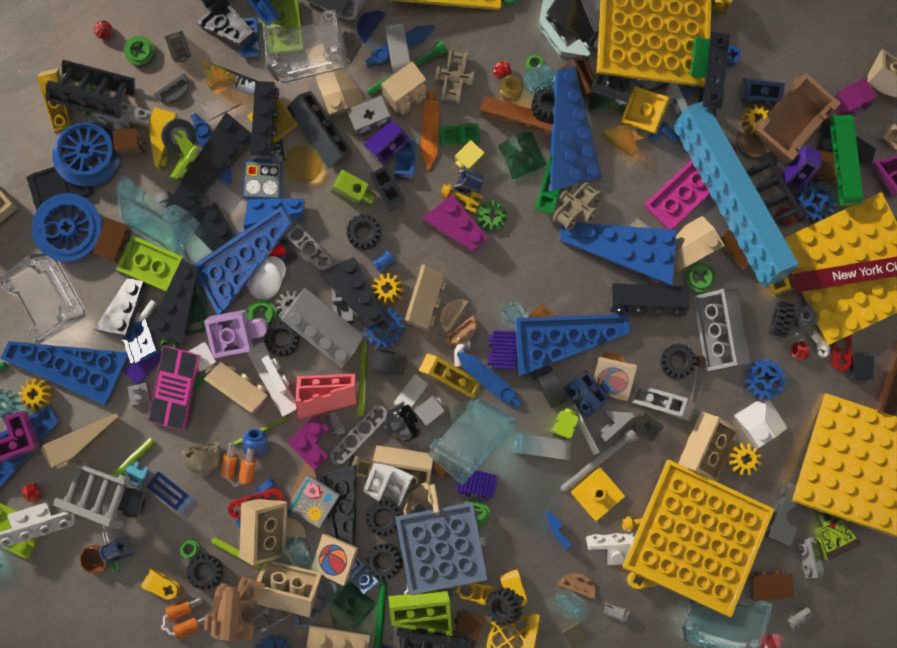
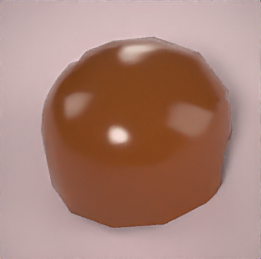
[79,544,108,575]

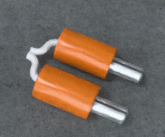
[220,443,256,487]
[161,597,205,640]

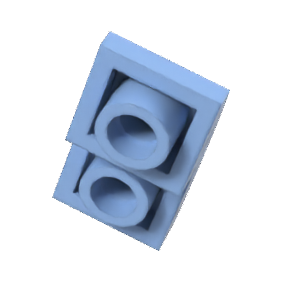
[349,555,380,596]

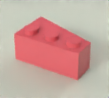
[295,374,357,419]

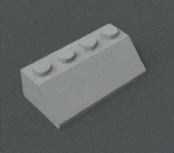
[280,287,364,368]
[693,289,750,372]

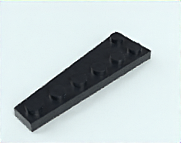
[165,112,252,221]

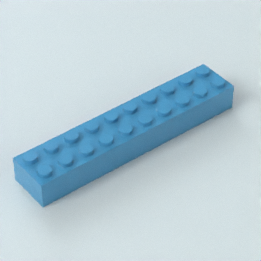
[673,101,799,288]

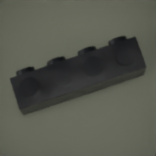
[250,81,279,161]
[287,91,353,169]
[610,283,690,317]

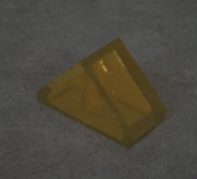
[201,58,239,91]
[601,124,637,157]

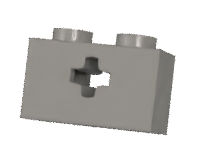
[347,95,391,135]
[414,396,445,428]

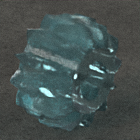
[523,64,555,93]
[0,389,21,422]

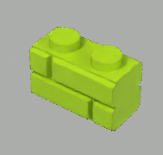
[551,408,579,440]

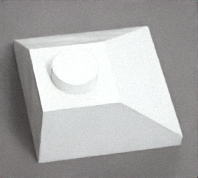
[734,396,787,448]

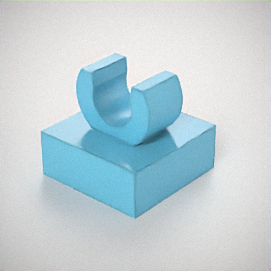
[125,462,148,488]

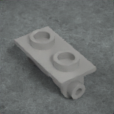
[798,537,824,578]

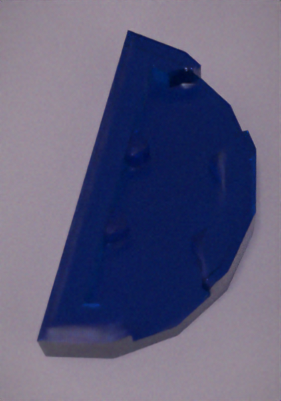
[357,10,386,44]

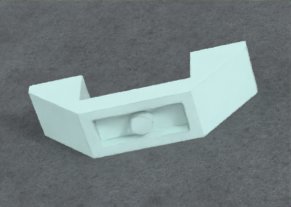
[538,0,591,61]

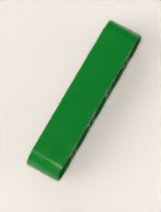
[830,114,863,206]

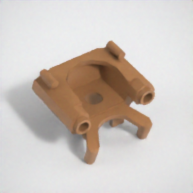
[204,577,265,641]

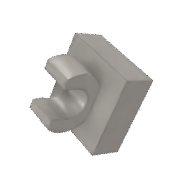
[127,383,151,406]

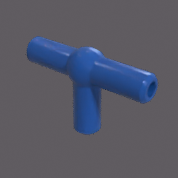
[649,120,679,143]

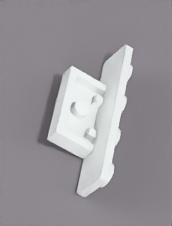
[247,342,296,417]
[0,503,74,549]
[586,532,636,565]

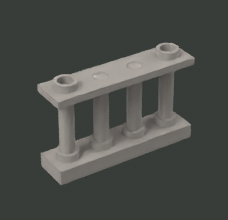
[53,459,137,530]

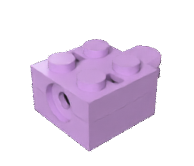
[204,310,268,358]

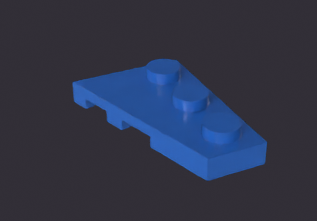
[243,198,305,231]

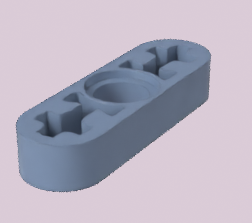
[295,579,337,629]

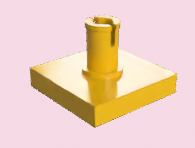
[570,467,625,522]

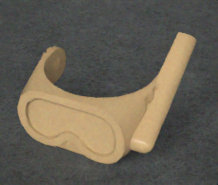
[404,483,440,515]

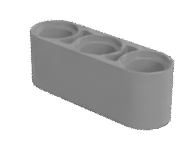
[385,22,410,75]
[514,433,572,461]

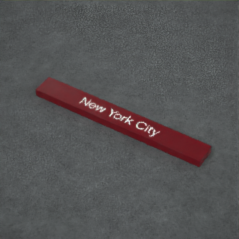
[791,257,897,293]

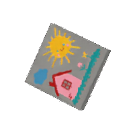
[287,474,340,528]

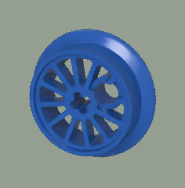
[52,122,121,187]
[32,193,101,261]

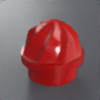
[94,21,113,39]
[493,61,512,79]
[791,341,811,360]
[21,483,41,502]

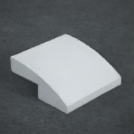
[363,463,414,507]

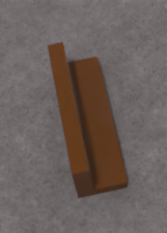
[875,340,897,416]

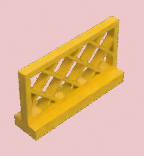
[486,612,540,648]

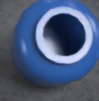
[242,429,268,458]

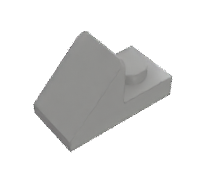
[664,83,687,117]
[599,411,635,442]

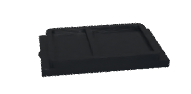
[546,0,600,49]
[26,160,95,211]

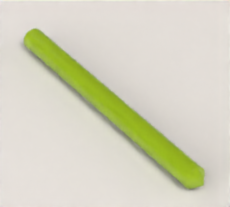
[233,416,289,447]

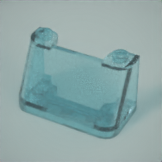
[117,176,200,252]
[427,398,518,486]
[682,600,773,648]

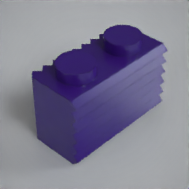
[364,120,410,164]
[785,146,821,191]
[487,330,516,371]
[456,467,499,501]

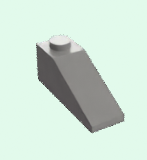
[630,384,695,422]

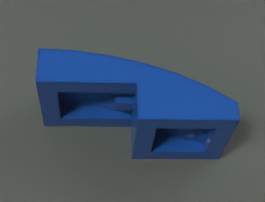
[240,17,260,58]
[394,140,416,179]
[546,511,572,550]

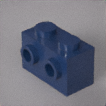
[740,78,785,105]
[564,369,611,418]

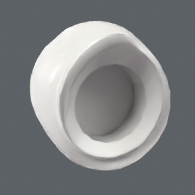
[246,256,286,300]

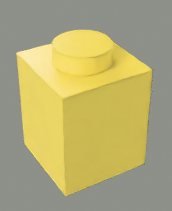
[455,140,484,170]

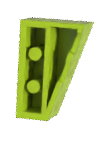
[388,590,452,636]

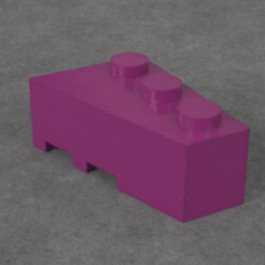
[870,155,897,198]
[422,195,488,254]

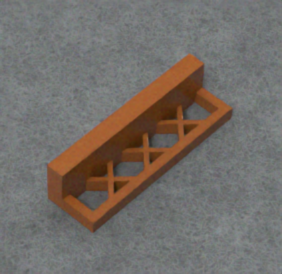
[480,96,554,136]

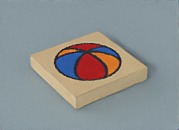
[593,357,637,401]
[311,534,359,586]

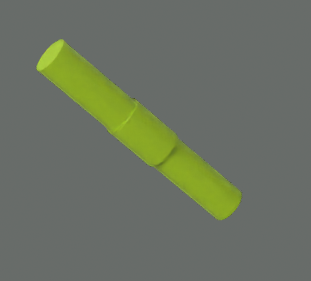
[113,438,155,477]

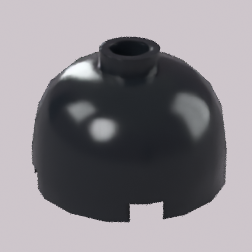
[384,402,420,442]

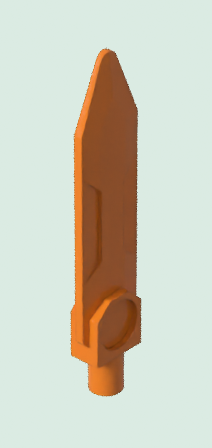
[421,91,440,170]

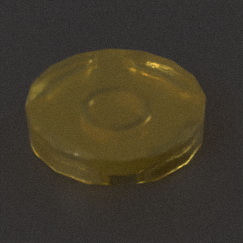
[285,145,322,183]

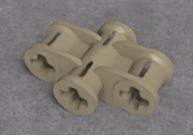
[435,49,475,105]
[553,182,603,231]

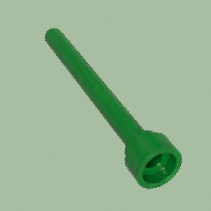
[367,40,448,95]
[374,580,388,648]

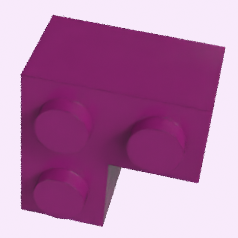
[834,78,877,117]
[0,411,41,462]
[287,415,330,471]

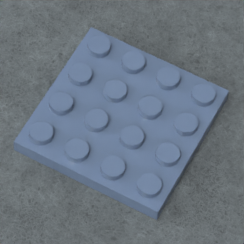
[395,502,487,595]

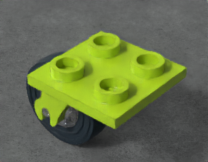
[161,119,198,179]

